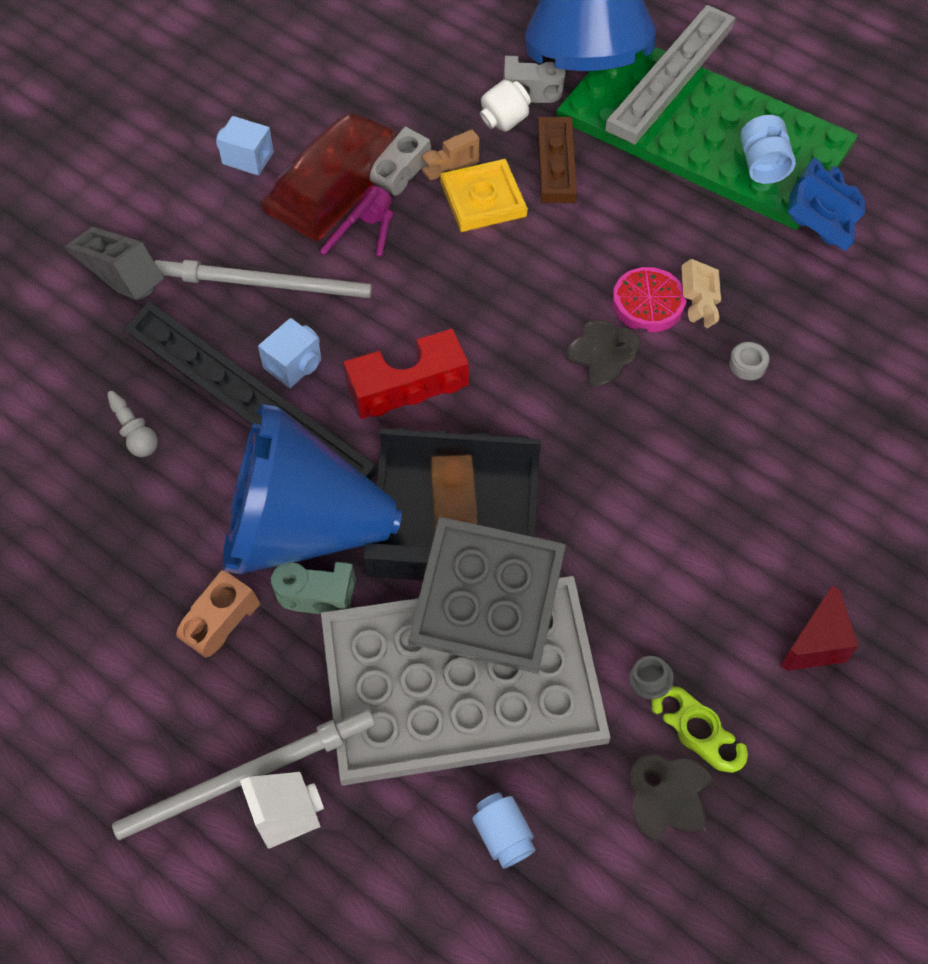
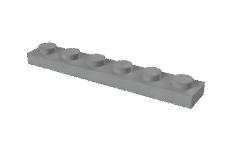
[605,5,736,145]

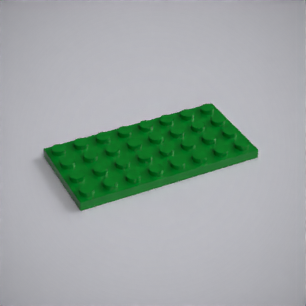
[557,47,858,231]

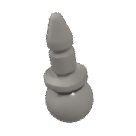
[107,391,158,457]

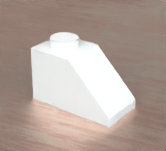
[240,772,324,849]

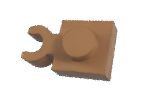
[422,129,479,180]

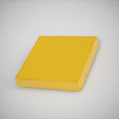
[440,159,528,232]

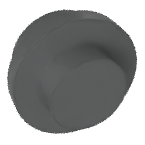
[629,656,674,699]

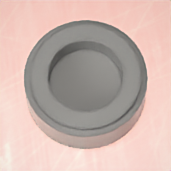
[729,342,769,380]

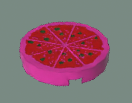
[612,267,686,333]

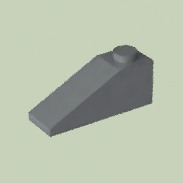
[65,227,164,300]

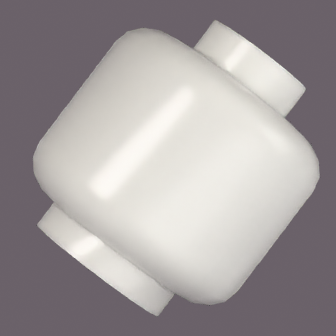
[480,80,531,132]

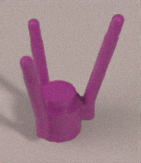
[320,186,394,257]

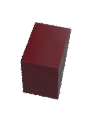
[780,585,858,671]

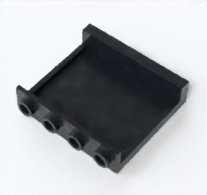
[364,427,541,581]

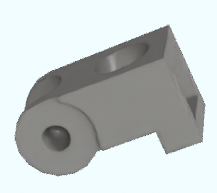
[503,56,565,103]
[370,126,431,196]

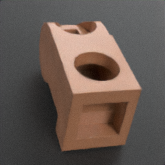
[176,570,261,658]

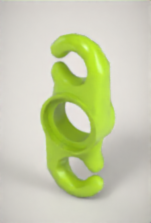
[651,686,748,773]

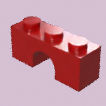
[343,329,469,419]

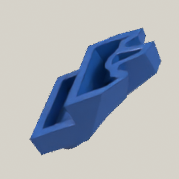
[788,157,865,251]

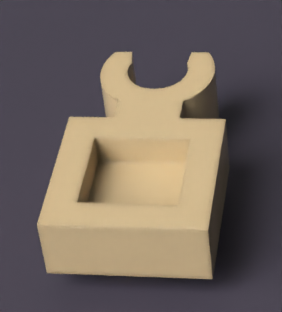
[681,259,721,328]

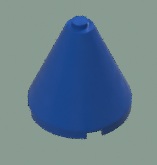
[525,0,656,71]
[222,403,402,575]

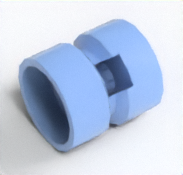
[740,115,796,184]

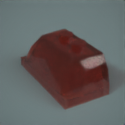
[261,113,397,242]

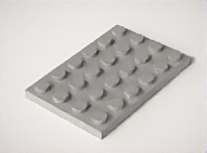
[321,576,611,786]

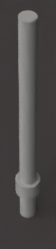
[155,259,372,299]
[112,708,376,840]

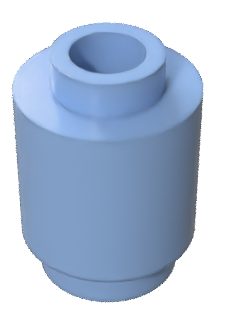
[472,792,536,868]

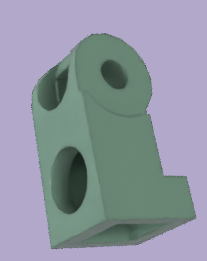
[271,562,356,614]

